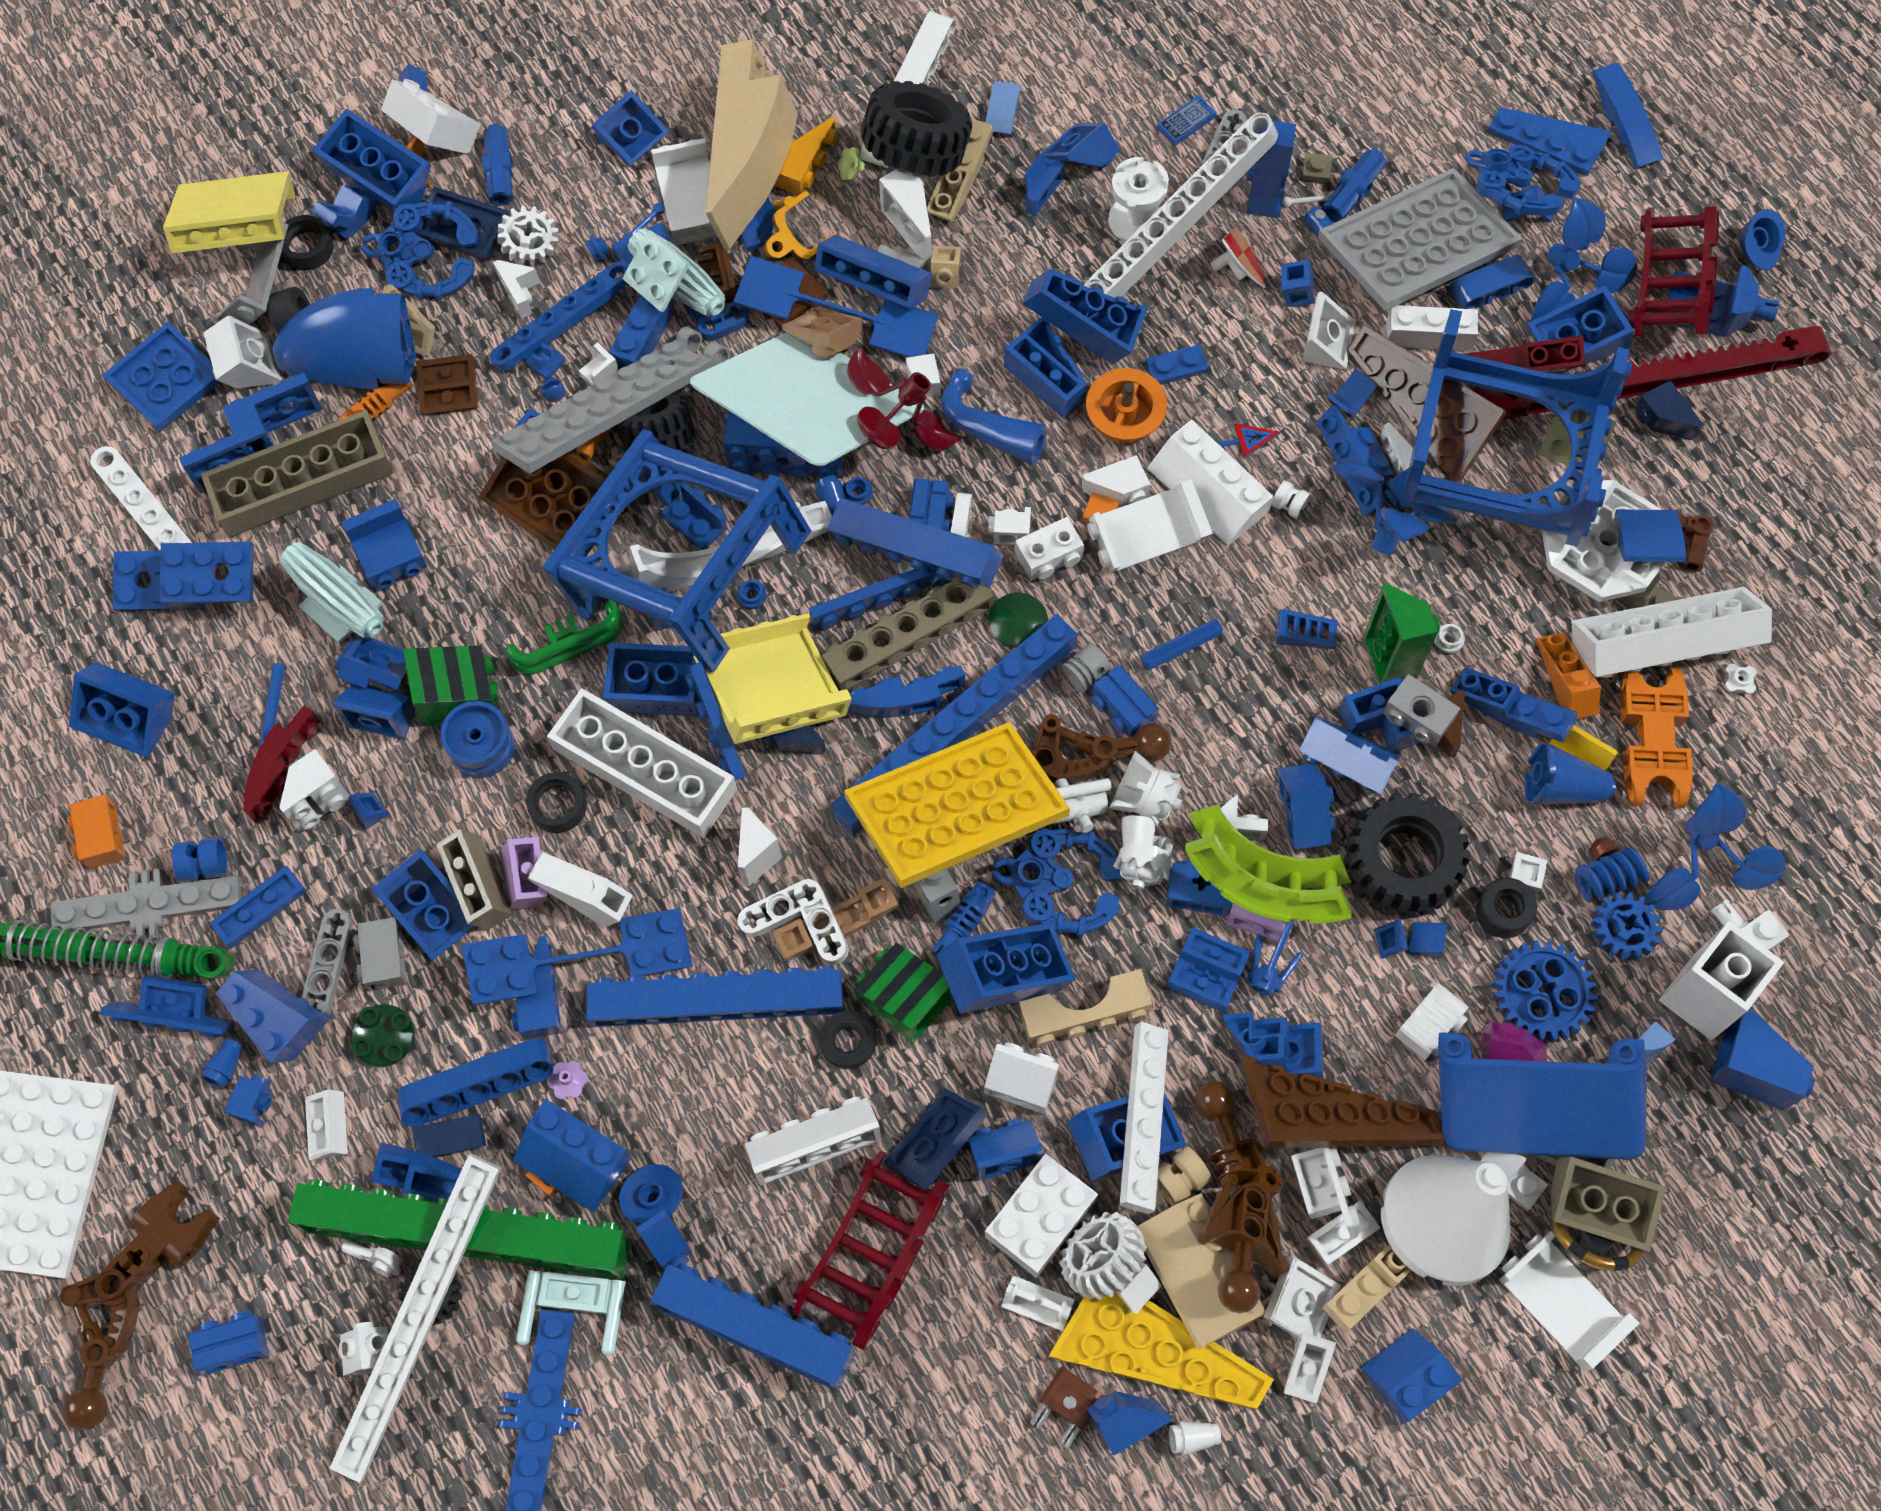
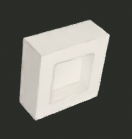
[1509,852,1547,892]

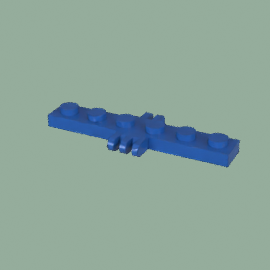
[498,1309,582,1511]

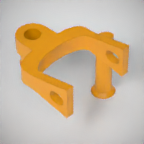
[763,190,837,261]

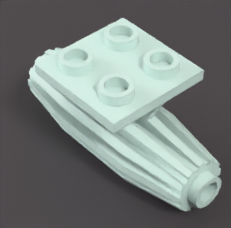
[622,228,725,317]
[280,542,384,644]

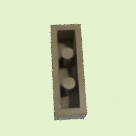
[436,829,513,930]

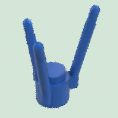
[1247,920,1303,996]

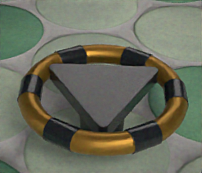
[1551,1218,1644,1271]

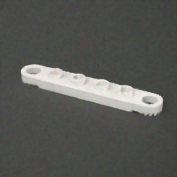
[91,446,192,550]

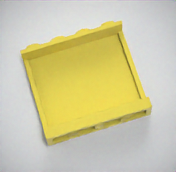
[163,171,295,253]
[694,613,852,744]

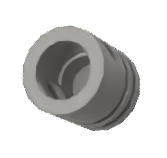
[1061,643,1112,694]

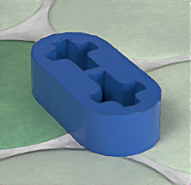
[697,302,749,341]

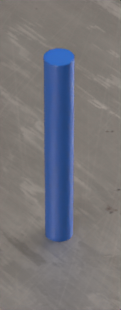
[259,663,285,748]

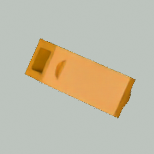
[774,117,839,195]

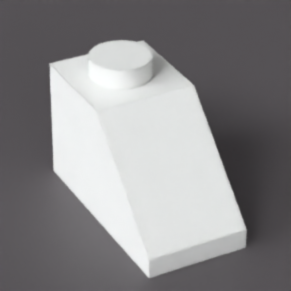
[1082,455,1151,506]

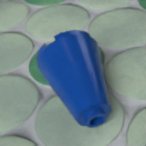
[1524,743,1616,804]

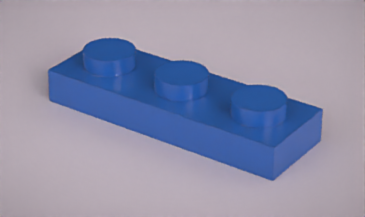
[210,865,307,949]

